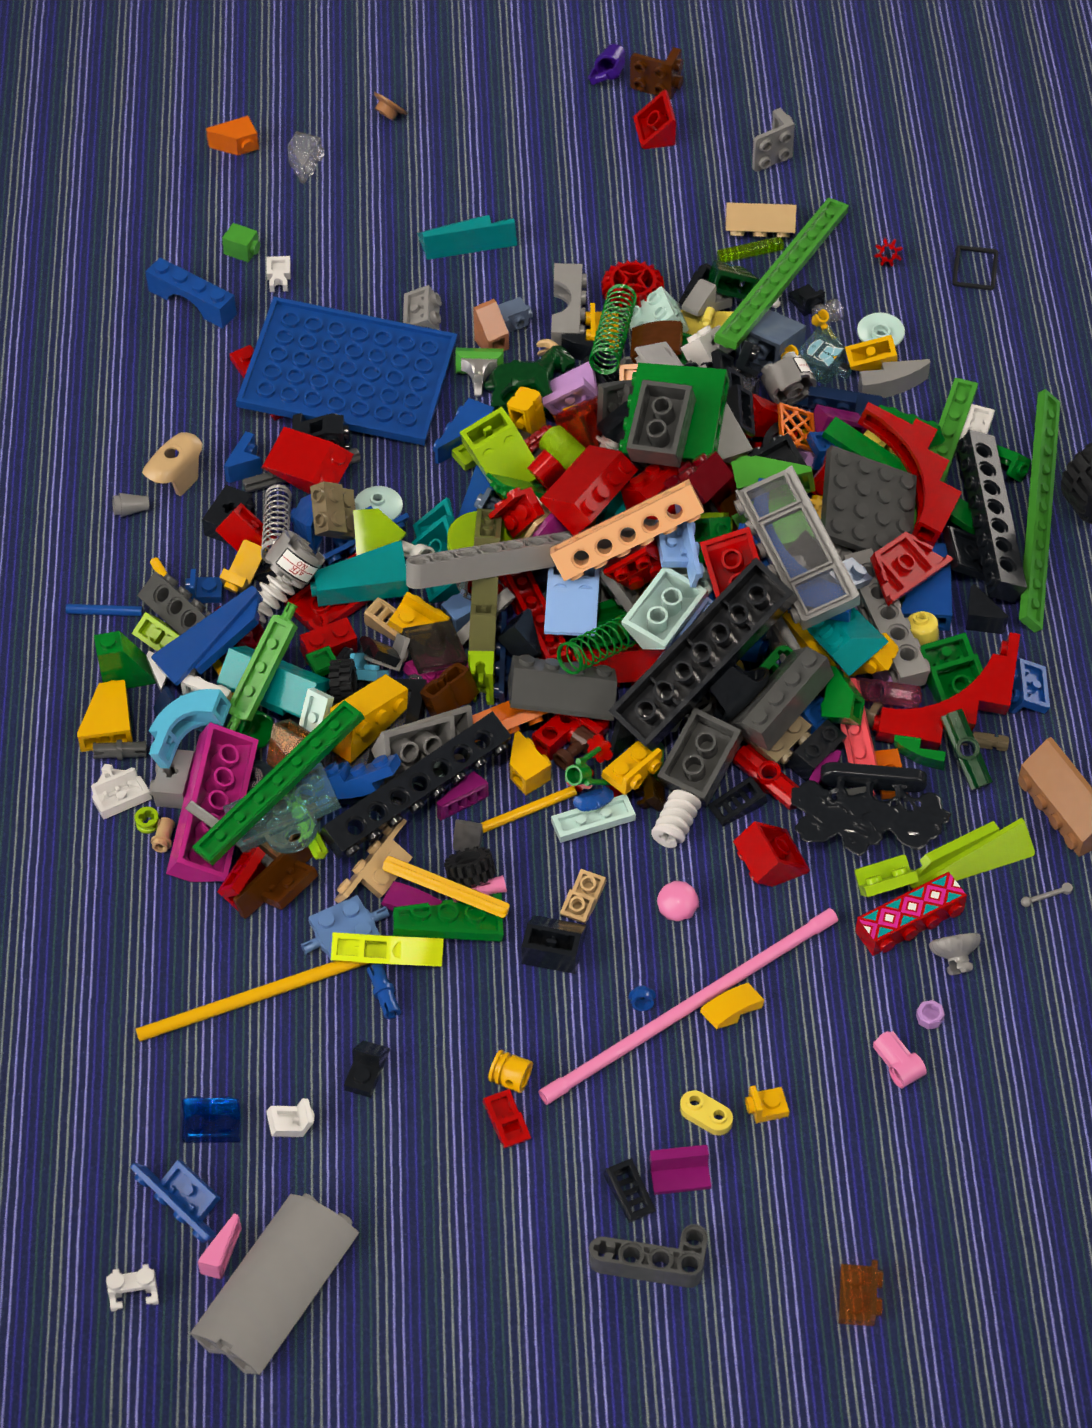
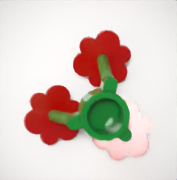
[565,734,623,797]

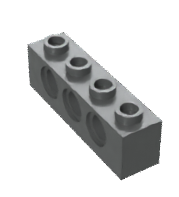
[137,571,212,635]

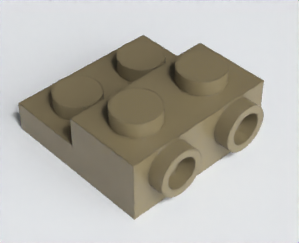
[310,481,356,540]
[743,716,812,765]

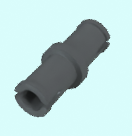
[93,739,147,761]

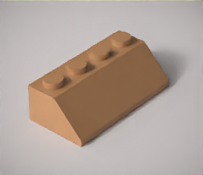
[1018,737,1092,857]

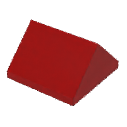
[633,89,676,149]

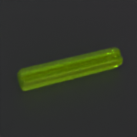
[717,237,784,262]

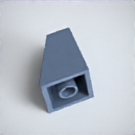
[736,309,806,367]

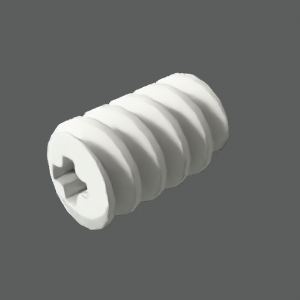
[257,574,298,624]
[651,789,701,848]

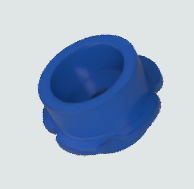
[628,986,656,1011]

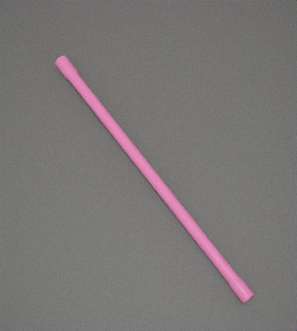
[538,908,838,1105]

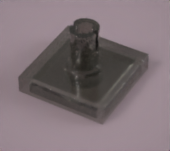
[402,620,468,674]

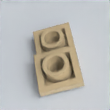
[560,869,607,924]

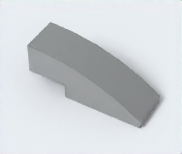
[858,359,930,398]

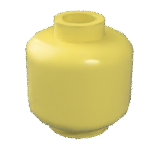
[908,611,939,646]

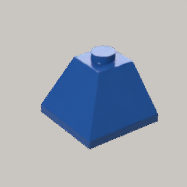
[290,494,324,555]

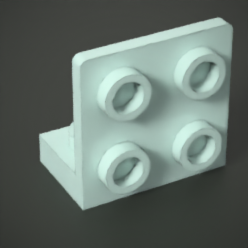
[625,286,689,333]

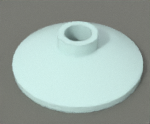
[857,313,905,346]
[355,486,403,520]

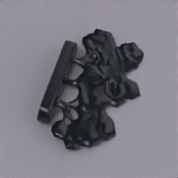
[791,762,951,857]

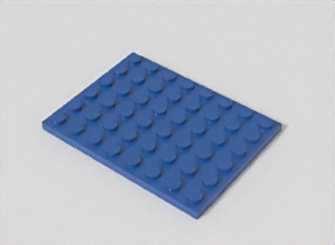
[236,296,457,446]

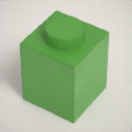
[222,223,260,263]

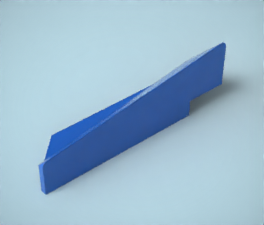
[151,586,263,686]

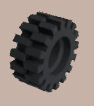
[329,659,358,706]
[444,846,496,888]

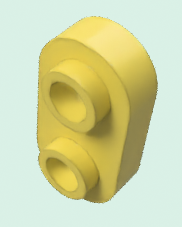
[680,1091,733,1136]

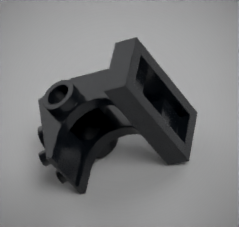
[292,413,351,450]

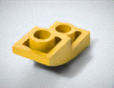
[700,983,765,1029]

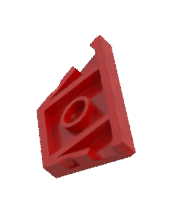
[870,532,953,606]

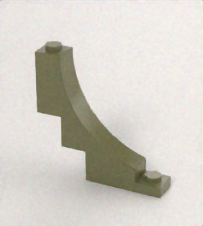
[469,508,502,662]

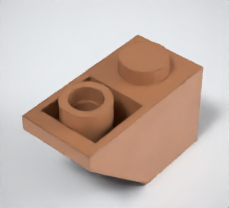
[473,299,509,351]

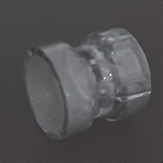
[812,298,844,328]

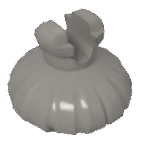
[929,933,981,975]

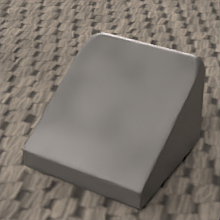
[453,819,483,851]

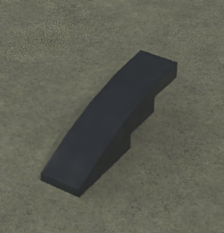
[711,349,755,437]

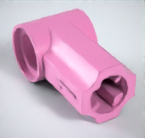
[873,1031,927,1088]

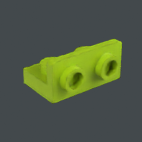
[854,854,919,897]

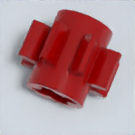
[874,237,903,267]

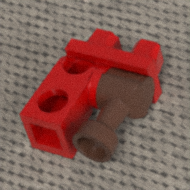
[532,714,610,770]

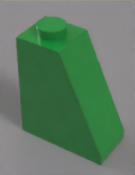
[94,631,156,689]

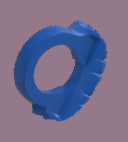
[572,785,614,812]

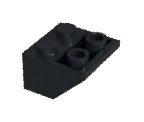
[521,915,587,974]

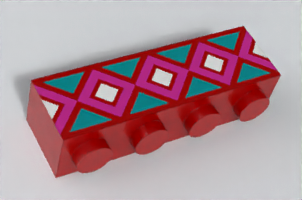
[855,871,967,956]

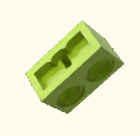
[131,612,180,651]

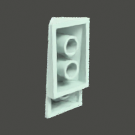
[621,566,713,649]

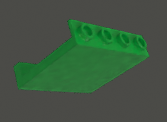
[619,363,730,463]

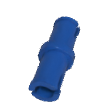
[366,963,401,1019]

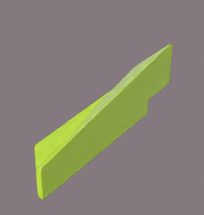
[909,818,1035,889]

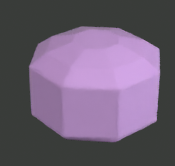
[916,1000,945,1029]

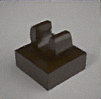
[635,775,666,812]

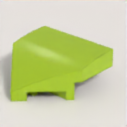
[353,509,407,556]

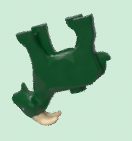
[484,339,576,416]

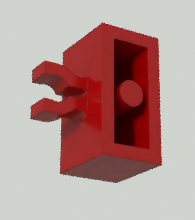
[300,613,357,670]

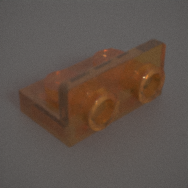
[838,1260,883,1326]

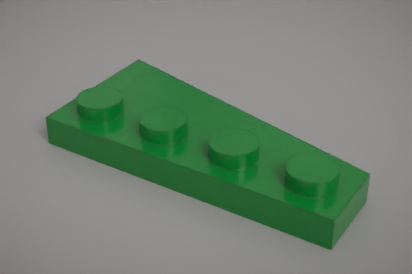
[392,893,504,942]

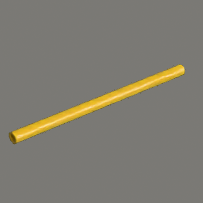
[135,961,370,1042]

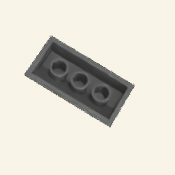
[729,647,834,751]
[507,655,617,721]

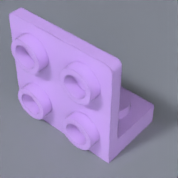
[542,361,598,420]

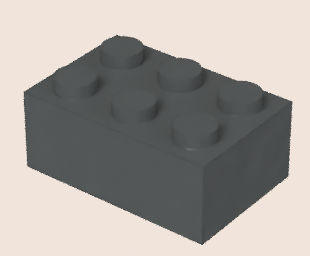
[626,380,696,468]
[657,707,744,807]

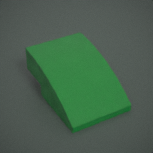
[920,632,983,703]

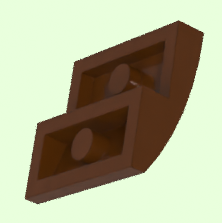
[630,320,683,364]

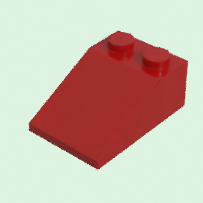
[261,426,354,494]
[699,527,761,598]

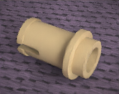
[151,817,175,853]

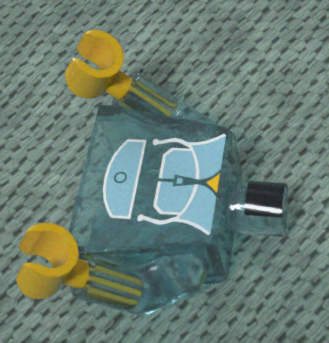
[781,309,852,384]

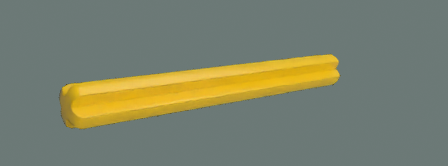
[383,856,510,918]

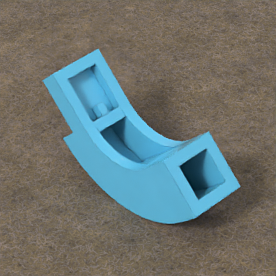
[149,689,231,769]

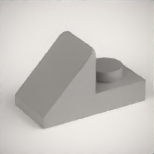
[682,279,733,317]

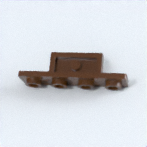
[233,834,319,919]

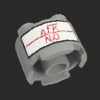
[761,351,817,406]
[265,530,325,589]

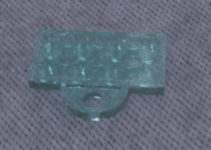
[223,762,341,854]

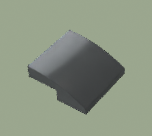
[597,380,634,431]

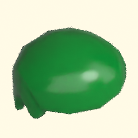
[236,710,274,751]

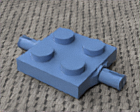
[301,895,389,962]

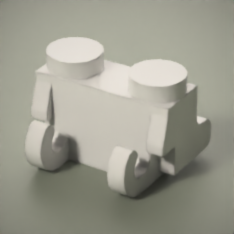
[106,1264,159,1312]

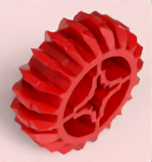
[601,259,664,312]

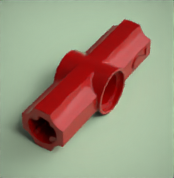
[733,745,799,810]

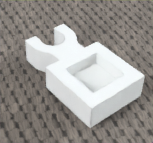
[267,256,291,292]

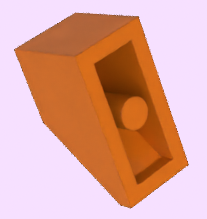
[206,116,259,156]

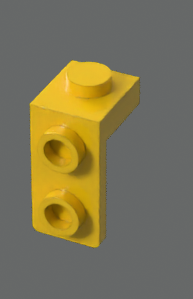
[219,540,266,593]

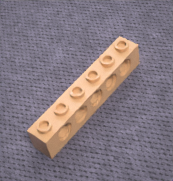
[550,479,704,581]

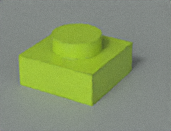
[452,444,476,471]

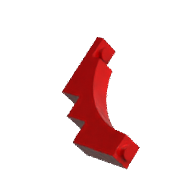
[872,632,1020,750]

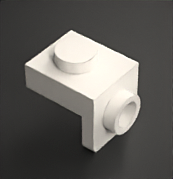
[266,1098,314,1137]

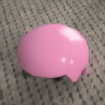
[657,881,699,921]

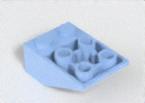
[544,567,601,636]

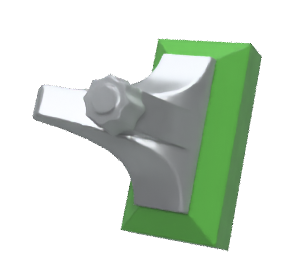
[456,348,504,397]

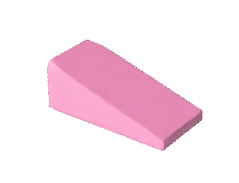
[198,1214,242,1279]

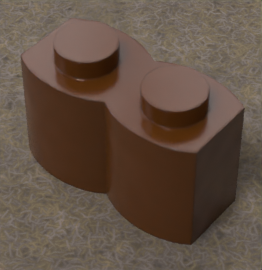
[420,662,479,716]

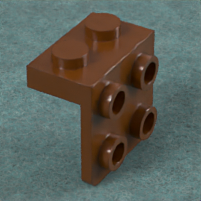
[630,47,684,100]

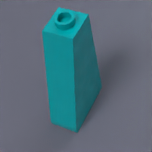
[310,541,409,607]

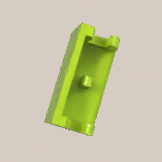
[468,651,495,705]

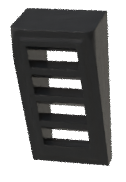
[707,776,768,827]
[603,1158,656,1223]

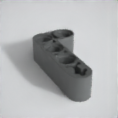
[589,1224,708,1288]

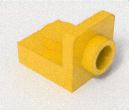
[745,1085,789,1123]

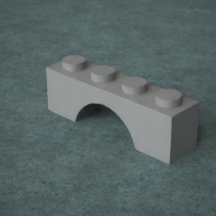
[551,263,587,346]

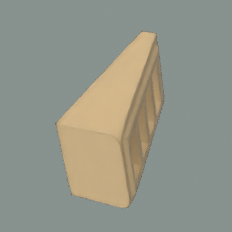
[364,597,412,643]

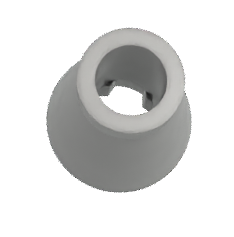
[112,493,149,517]

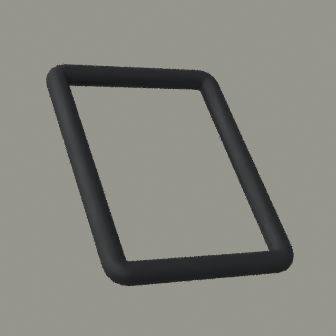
[952,245,999,290]

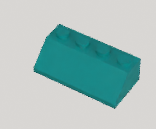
[807,607,889,676]

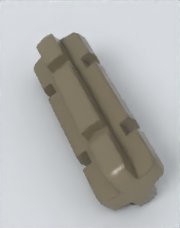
[961,731,1009,751]

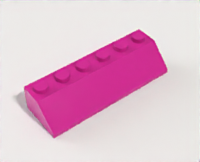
[166,722,259,882]

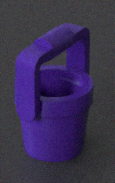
[588,44,626,85]

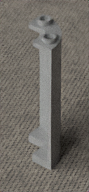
[190,1193,359,1375]

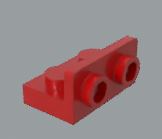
[488,487,545,538]

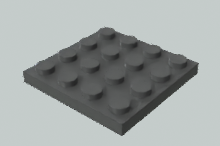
[821,445,917,553]

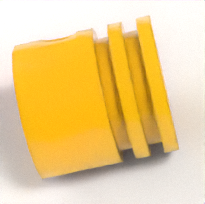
[488,1050,533,1093]

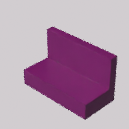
[649,1145,712,1195]

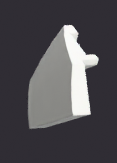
[91,764,152,820]

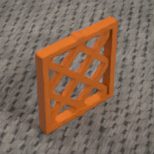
[777,402,815,452]

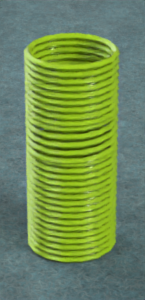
[539,425,586,470]

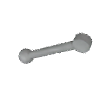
[1021,883,1073,907]

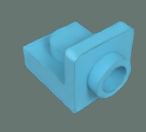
[350,652,389,681]

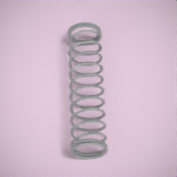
[261,484,292,565]

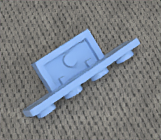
[654,504,704,588]

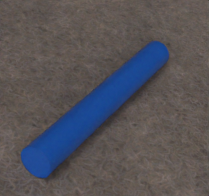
[66,604,143,616]

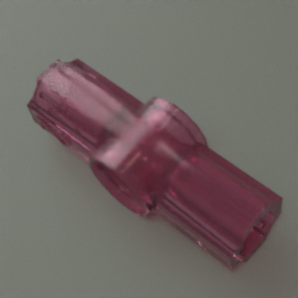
[849,676,923,708]

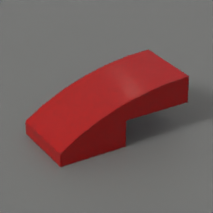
[483,1089,531,1149]

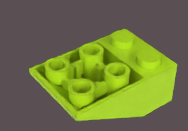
[460,406,537,500]

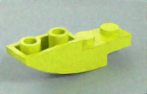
[331,932,444,966]

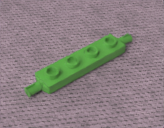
[226,602,298,731]

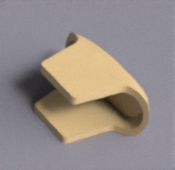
[142,432,202,496]

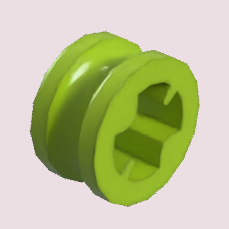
[134,807,159,834]

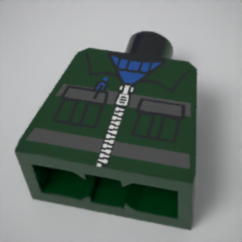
[707,260,759,300]

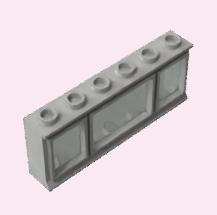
[733,465,860,630]

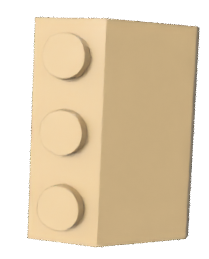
[725,203,796,237]

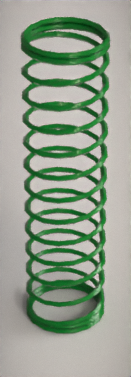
[589,284,637,375]
[557,612,638,675]

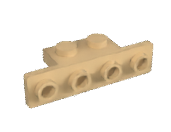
[334,819,412,903]

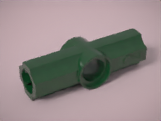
[940,709,993,791]

